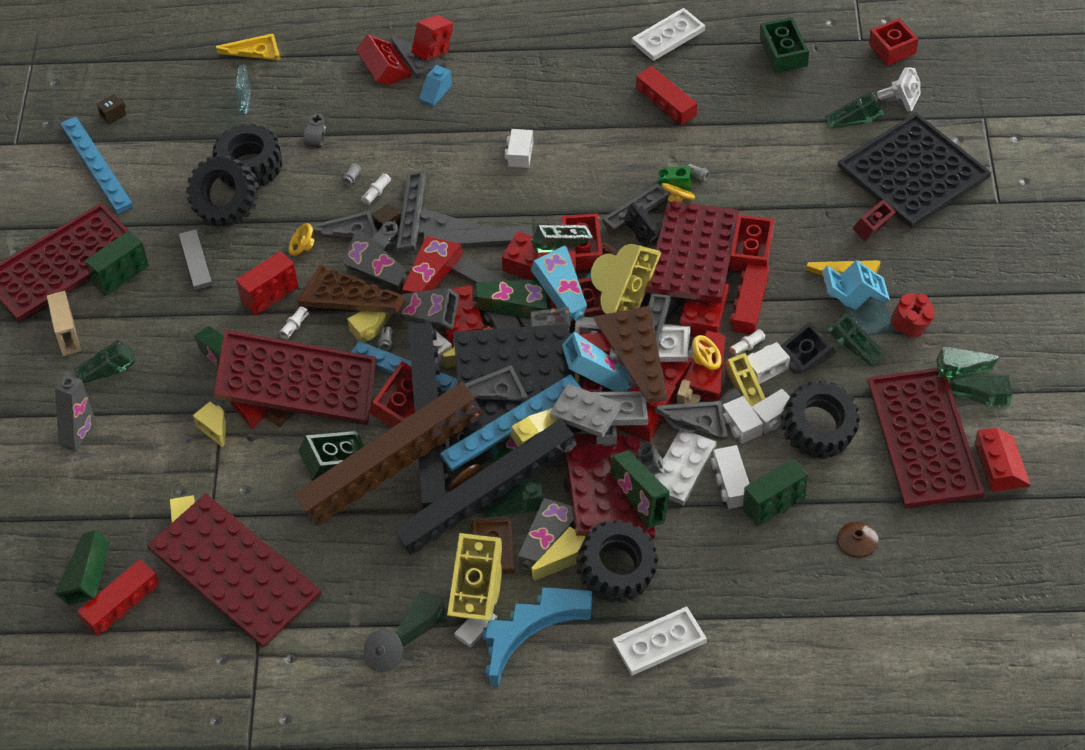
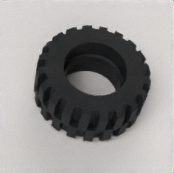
[212,124,283,189]
[186,155,259,226]
[781,380,860,459]
[576,520,658,603]

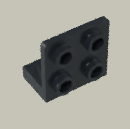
[624,202,661,247]

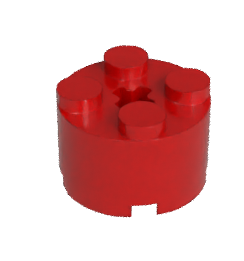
[891,293,935,337]

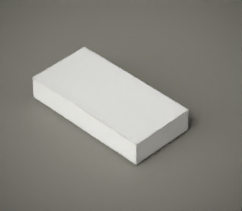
[454,613,498,648]

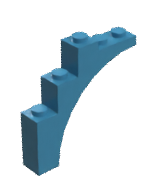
[483,588,593,686]

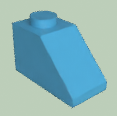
[419,65,452,107]

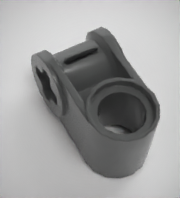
[303,113,326,146]
[371,222,399,254]
[637,443,665,475]

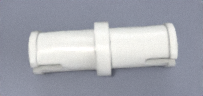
[361,173,391,206]
[278,307,309,340]
[729,329,765,357]

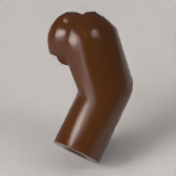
[602,243,619,255]

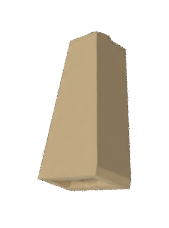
[47,291,81,356]

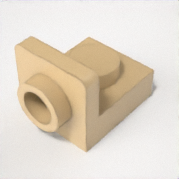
[677,380,701,404]

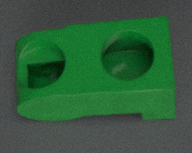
[658,166,692,190]

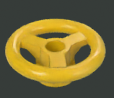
[661,183,695,203]
[288,223,314,256]
[692,335,721,370]

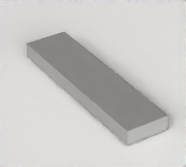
[179,230,213,290]

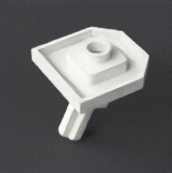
[877,67,920,112]

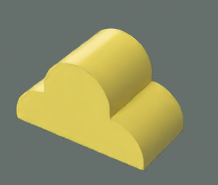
[591,244,661,314]
[447,533,502,621]

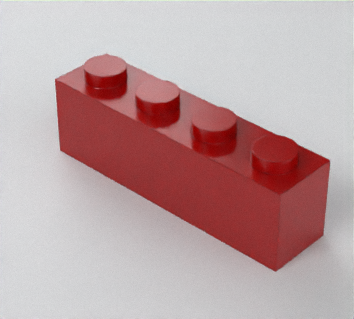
[636,66,697,125]
[730,263,769,335]
[77,560,159,636]

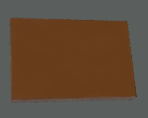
[472,518,515,574]

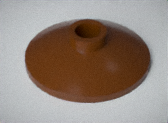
[449,464,482,491]
[837,522,878,557]

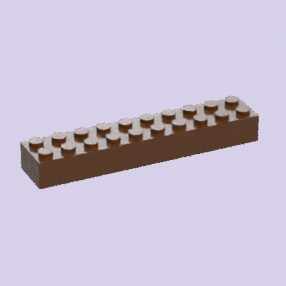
[294,381,483,526]

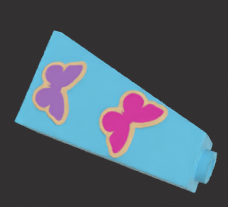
[531,246,587,322]
[562,332,632,392]

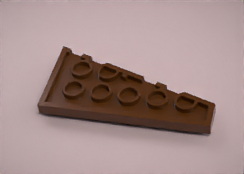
[297,264,404,313]
[593,306,667,404]

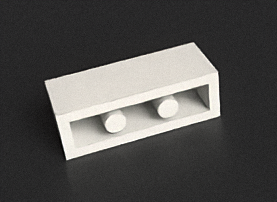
[711,445,749,509]

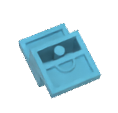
[822,260,890,311]

